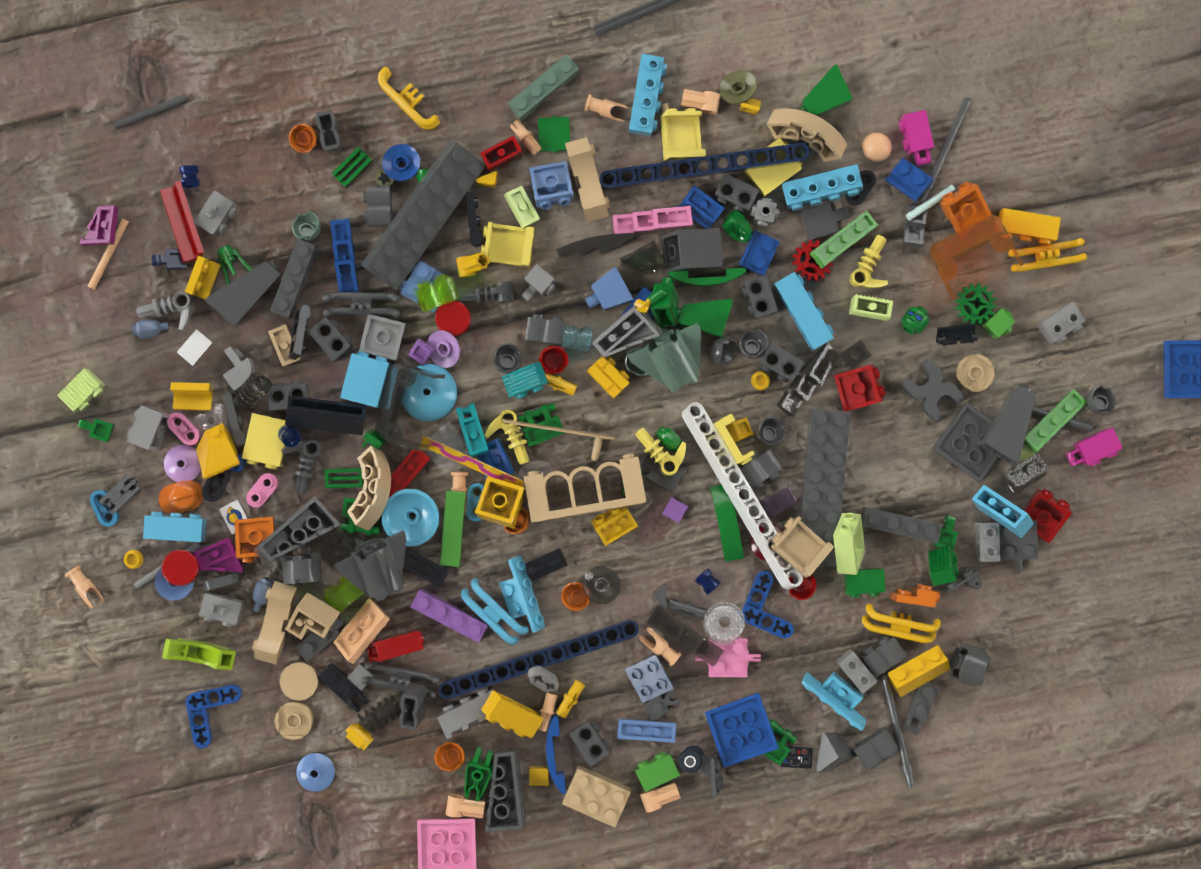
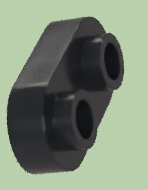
[845,170,876,206]
[202,469,231,502]

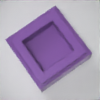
[408,339,435,366]
[662,497,688,523]

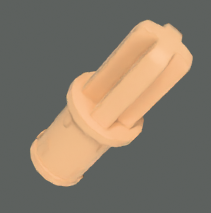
[510,119,542,155]
[538,692,558,732]

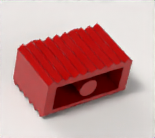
[480,135,523,172]

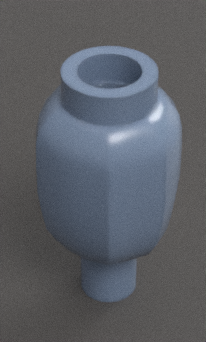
[132,319,169,339]
[252,577,273,612]

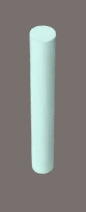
[906,185,955,221]

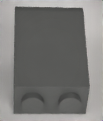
[661,228,724,274]

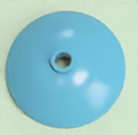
[400,364,457,421]
[381,488,440,546]

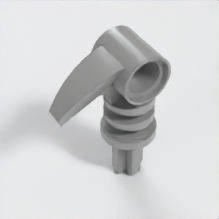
[137,291,194,330]

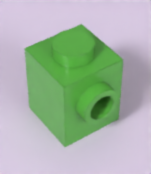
[981,308,1015,339]

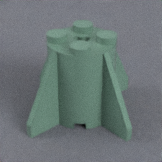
[628,323,701,392]

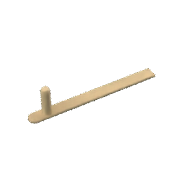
[503,419,615,462]

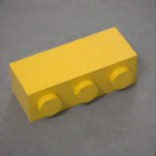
[996,208,1061,245]
[888,645,950,697]
[481,690,544,739]

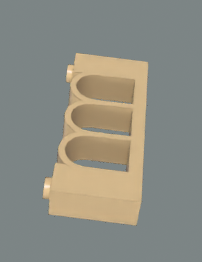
[524,454,646,523]

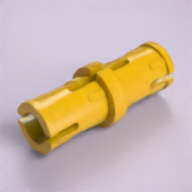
[544,372,577,396]
[556,679,586,719]

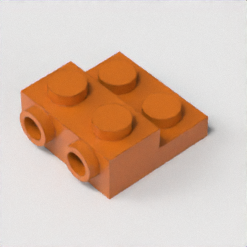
[939,182,993,237]
[235,517,275,563]
[890,584,940,607]

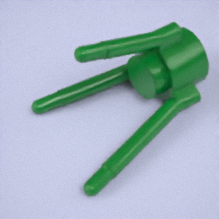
[217,245,253,285]

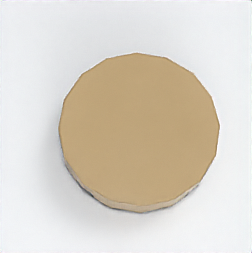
[956,354,995,392]
[280,662,319,701]
[274,701,314,740]

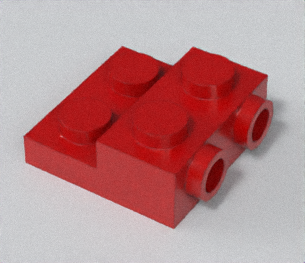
[834,364,886,412]
[1024,488,1072,543]

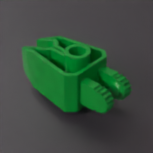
[464,747,494,801]

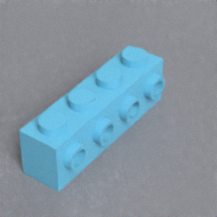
[629,54,667,137]
[782,164,863,211]
[773,272,834,351]

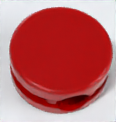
[435,300,471,337]
[162,550,200,586]

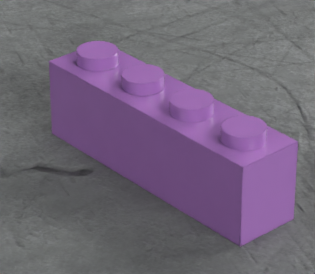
[410,588,488,643]

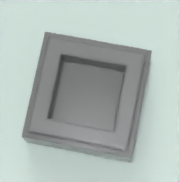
[347,663,374,691]

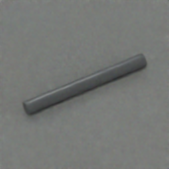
[114,94,188,129]
[1031,406,1093,432]

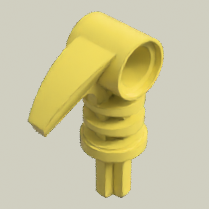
[849,235,888,289]
[485,410,529,465]
[635,428,686,477]

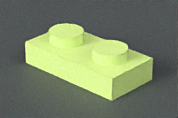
[504,186,540,229]

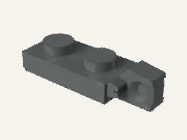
[295,618,345,662]

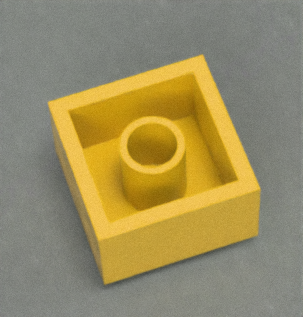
[475,476,526,529]

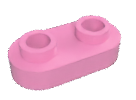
[167,412,201,445]
[246,473,279,508]

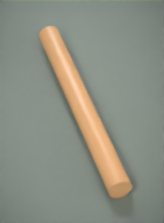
[88,218,129,290]

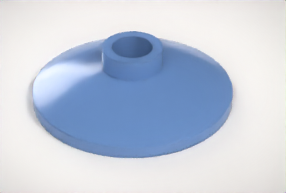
[155,567,194,600]
[296,753,335,792]

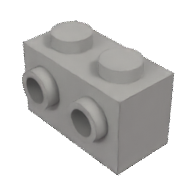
[1037,302,1086,344]

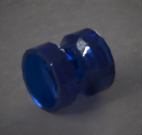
[179,165,200,188]
[278,425,301,447]
[694,568,721,595]

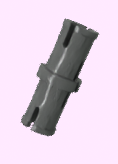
[667,597,707,620]

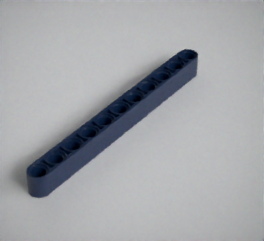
[600,143,809,189]
[438,619,639,699]

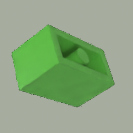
[635,751,680,792]

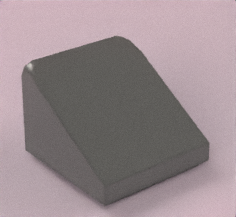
[653,584,667,608]

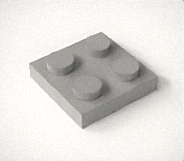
[359,314,406,361]

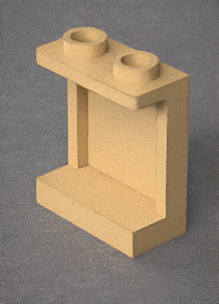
[770,516,834,578]

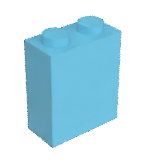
[340,351,391,408]

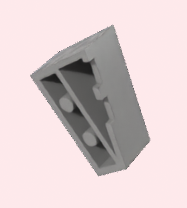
[592,305,663,357]
[437,687,493,739]

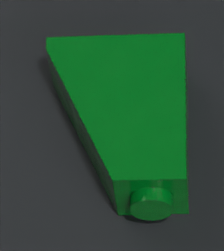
[800,64,853,117]
[677,299,733,338]

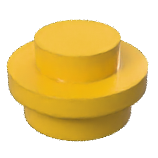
[751,371,770,390]
[124,550,144,569]

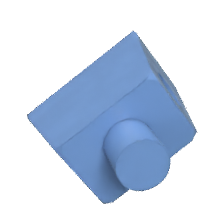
[585,267,633,311]

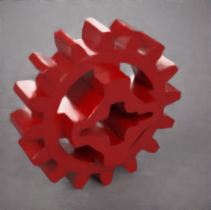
[792,240,834,282]

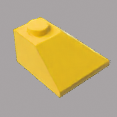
[196,423,240,479]

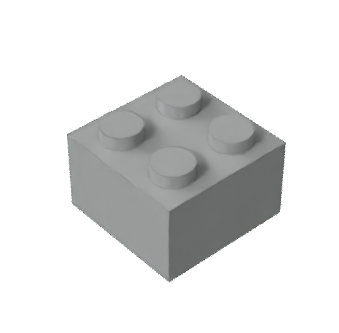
[127,405,170,450]

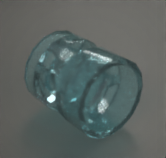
[563,324,593,352]

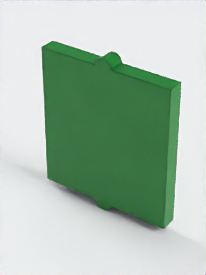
[538,115,570,153]

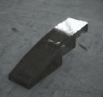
[556,233,635,258]
[777,343,839,417]
[647,607,724,666]

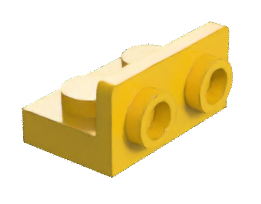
[185,256,221,299]
[591,507,638,546]

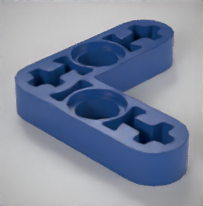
[740,570,794,639]
[186,684,243,748]

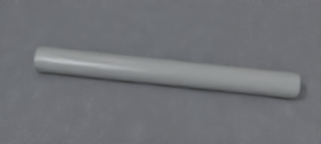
[134,542,202,589]

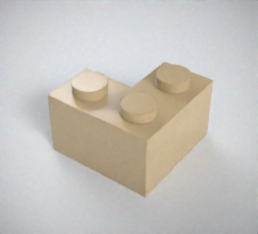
[285,592,340,640]

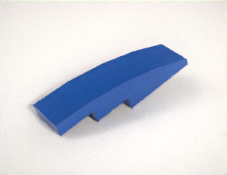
[330,218,359,292]

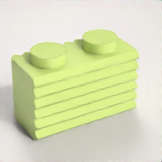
[849,294,893,321]
[57,368,105,412]

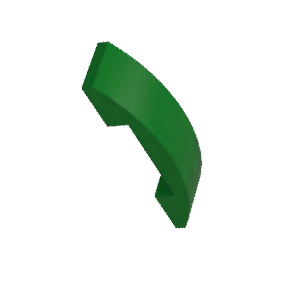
[668,268,746,287]
[710,485,744,562]

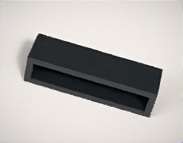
[285,395,366,435]

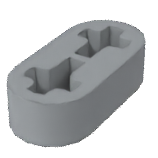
[528,666,559,693]

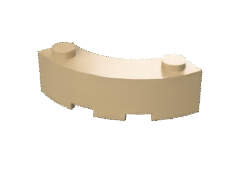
[767,108,847,162]
[565,137,611,222]
[347,446,391,530]
[252,581,297,665]

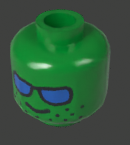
[901,306,930,335]

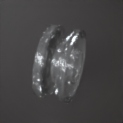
[704,602,745,645]

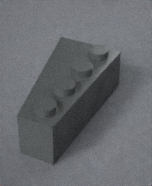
[254,496,341,565]
[485,747,527,832]

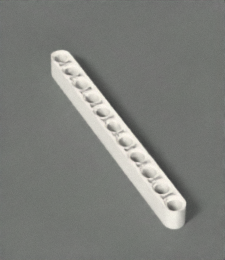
[682,402,803,590]

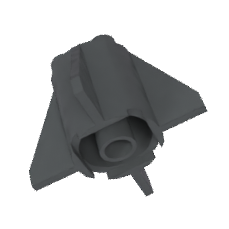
[334,530,407,601]

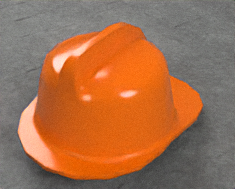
[158,480,204,514]

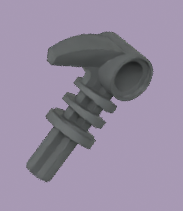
[457,281,514,304]
[281,437,321,494]

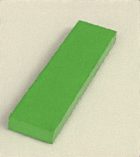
[810,210,878,269]
[1024,389,1087,454]
[440,490,466,567]

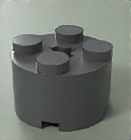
[281,553,322,584]
[949,642,991,687]

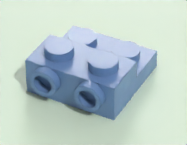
[529,161,574,210]
[400,260,454,313]

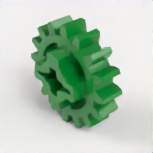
[954,283,997,325]

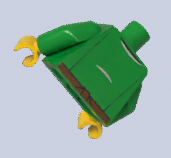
[634,277,678,328]

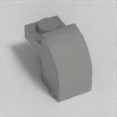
[223,346,255,392]

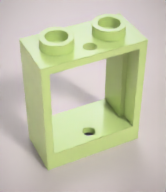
[833,513,865,575]

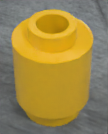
[345,722,374,751]

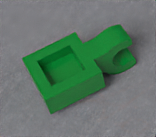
[77,418,115,443]
[933,515,958,551]

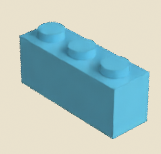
[972,485,1034,538]
[143,512,207,542]

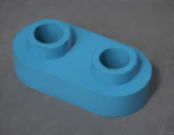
[466,483,484,521]
[90,490,119,527]

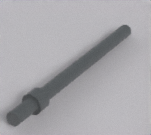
[918,97,972,204]
[880,673,915,788]

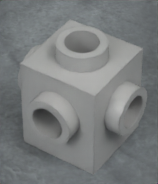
[750,198,779,227]

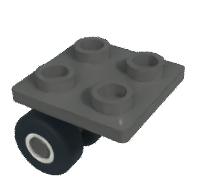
[679,746,723,798]

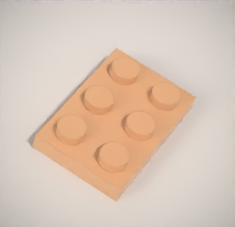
[333,597,390,664]

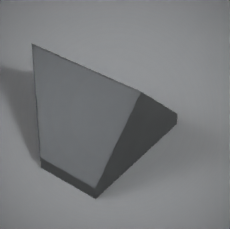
[816,732,858,772]

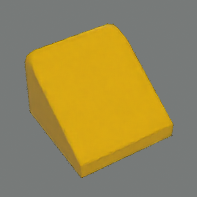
[739,98,761,115]
[476,171,498,188]
[725,417,754,442]
[529,766,549,786]

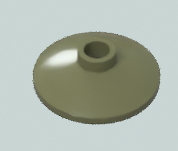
[719,70,757,104]

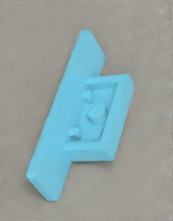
[499,555,545,633]
[802,672,867,731]

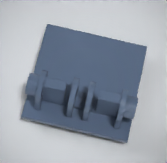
[625,654,674,703]

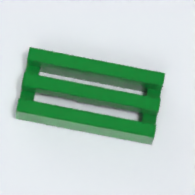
[331,147,372,188]
[324,468,364,488]

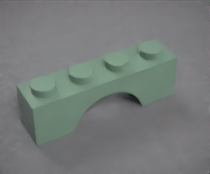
[508,54,579,122]

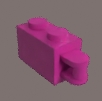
[898,110,934,166]
[1065,428,1123,467]

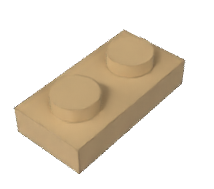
[268,324,301,367]

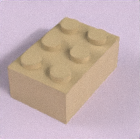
[562,765,631,828]

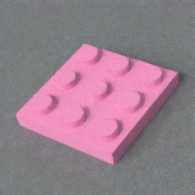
[417,817,477,869]

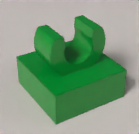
[362,429,387,449]

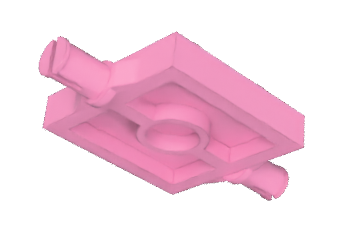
[695,638,761,677]

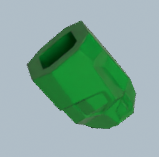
[722,209,752,242]

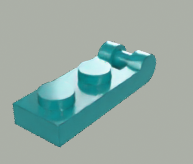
[456,402,489,457]

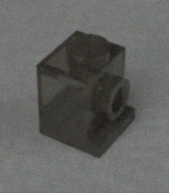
[839,340,872,369]

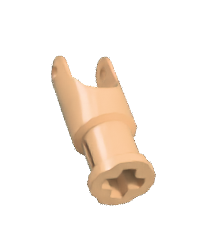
[584,94,629,122]
[451,472,468,516]
[65,565,104,609]
[639,627,681,667]

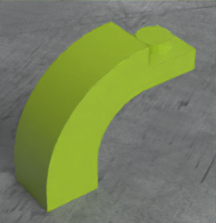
[162,638,236,670]

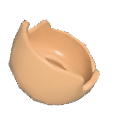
[861,132,892,162]

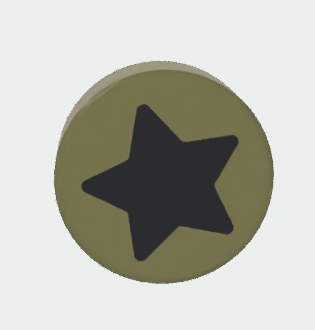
[375,169,395,187]

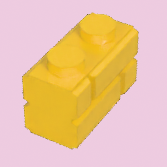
[587,356,630,399]

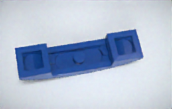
[546,714,566,794]

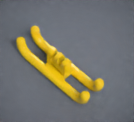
[378,67,440,130]
[1008,238,1087,272]
[861,604,941,643]

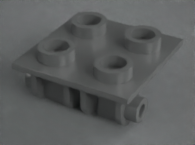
[940,567,982,593]

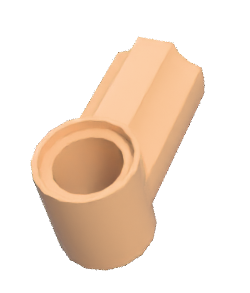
[681,89,721,115]
[639,781,681,813]
[446,794,485,818]

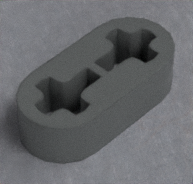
[203,572,241,591]

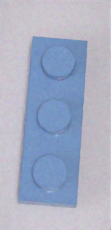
[617,718,676,743]

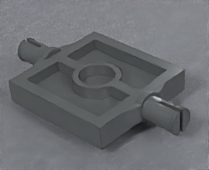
[999,507,1039,572]

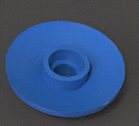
[382,144,421,181]

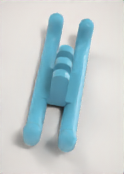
[461,578,529,645]

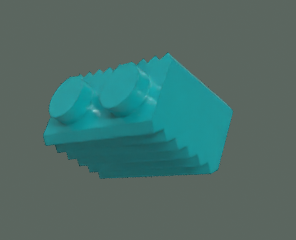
[502,362,548,400]

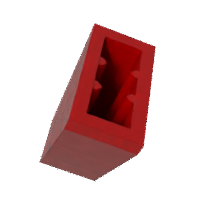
[366,630,424,662]

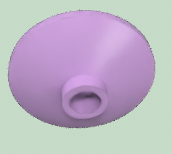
[427,330,460,368]
[164,445,201,482]

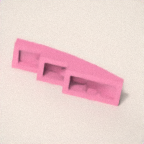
[612,206,693,235]

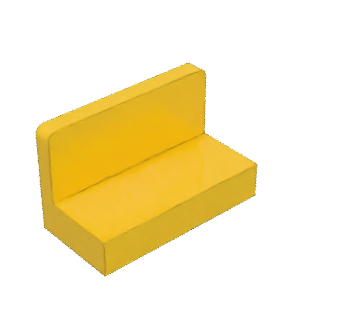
[170,382,214,411]

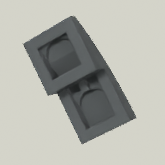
[902,204,927,248]

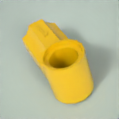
[456,252,490,278]

